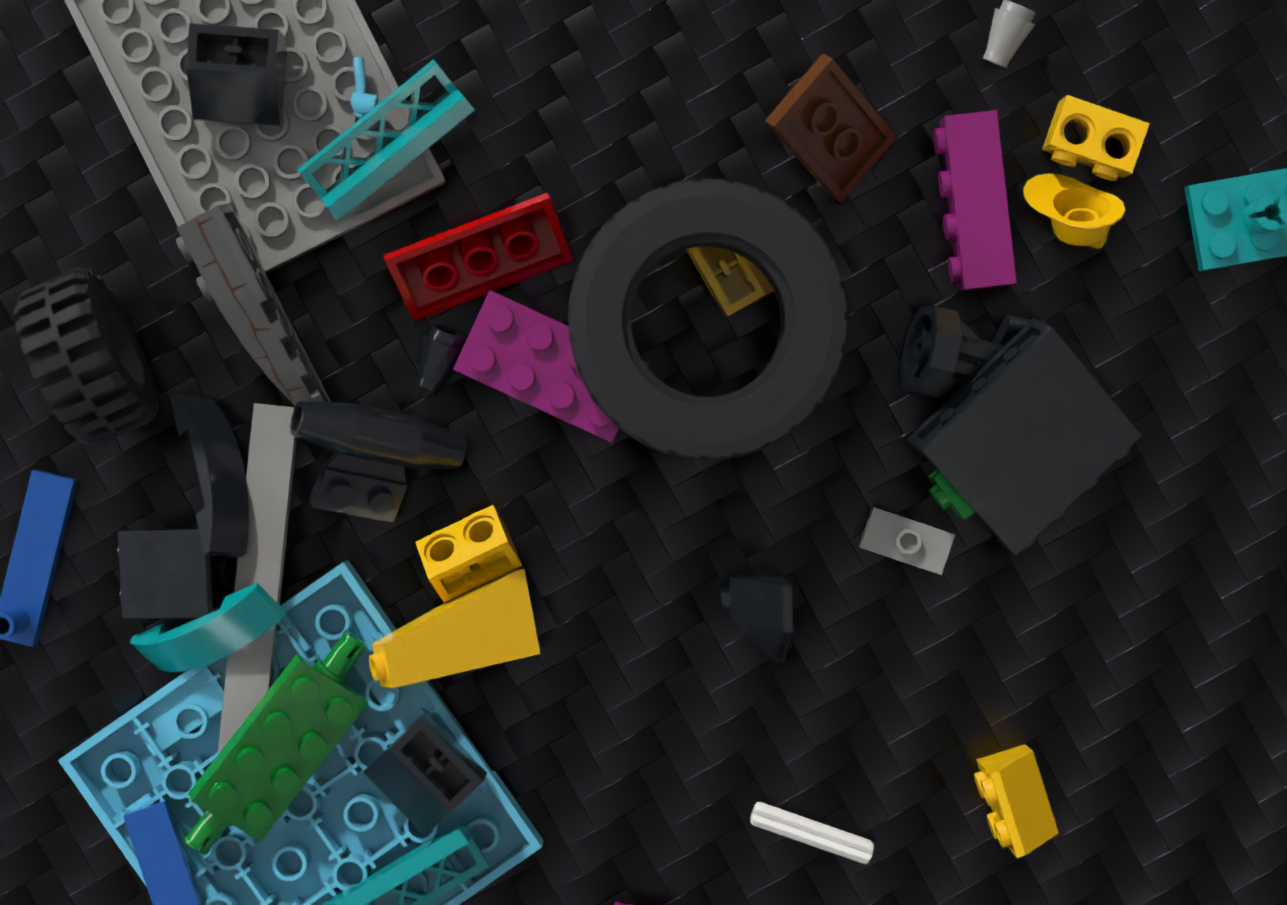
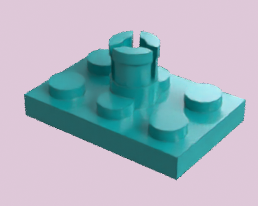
[1184,168,1287,271]

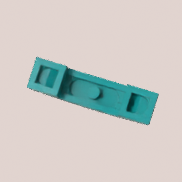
[130,583,286,672]

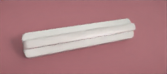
[750,802,874,864]

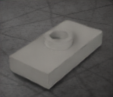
[859,507,955,575]

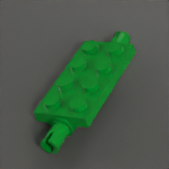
[184,630,368,855]

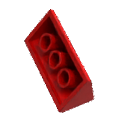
[383,193,574,322]

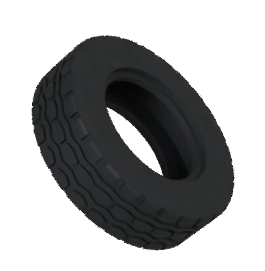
[568,179,849,460]

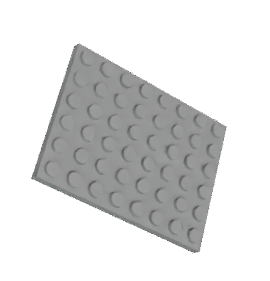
[64,0,447,273]

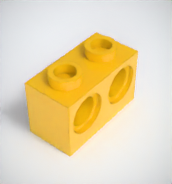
[1042,95,1150,181]
[415,505,522,603]

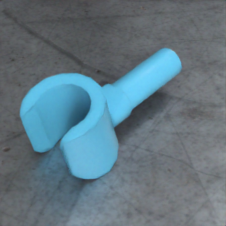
[351,57,379,118]

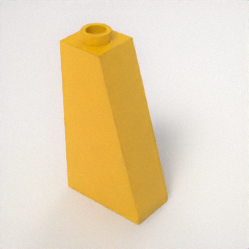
[369,569,541,688]

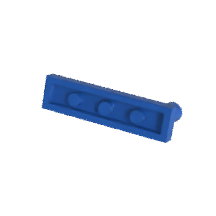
[0,470,78,647]
[123,799,204,905]

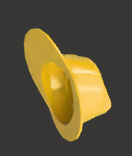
[1023,173,1125,249]

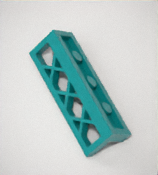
[297,59,475,221]
[322,820,490,905]

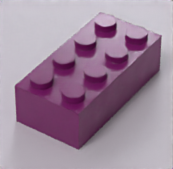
[453,290,649,442]

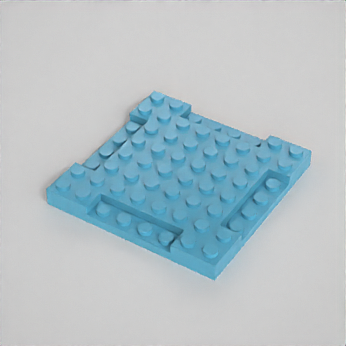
[58,560,544,905]

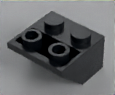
[186,23,287,126]
[363,710,487,835]

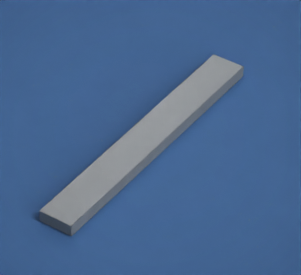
[218,403,297,752]

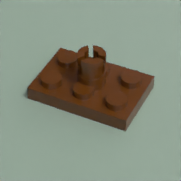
[765,54,897,202]

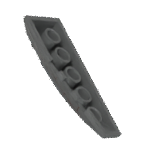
[176,203,332,405]

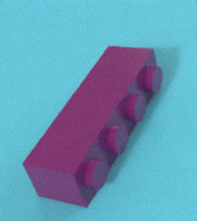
[933,110,1017,292]

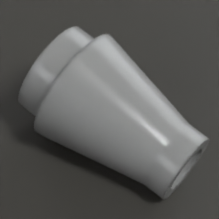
[983,0,1035,68]

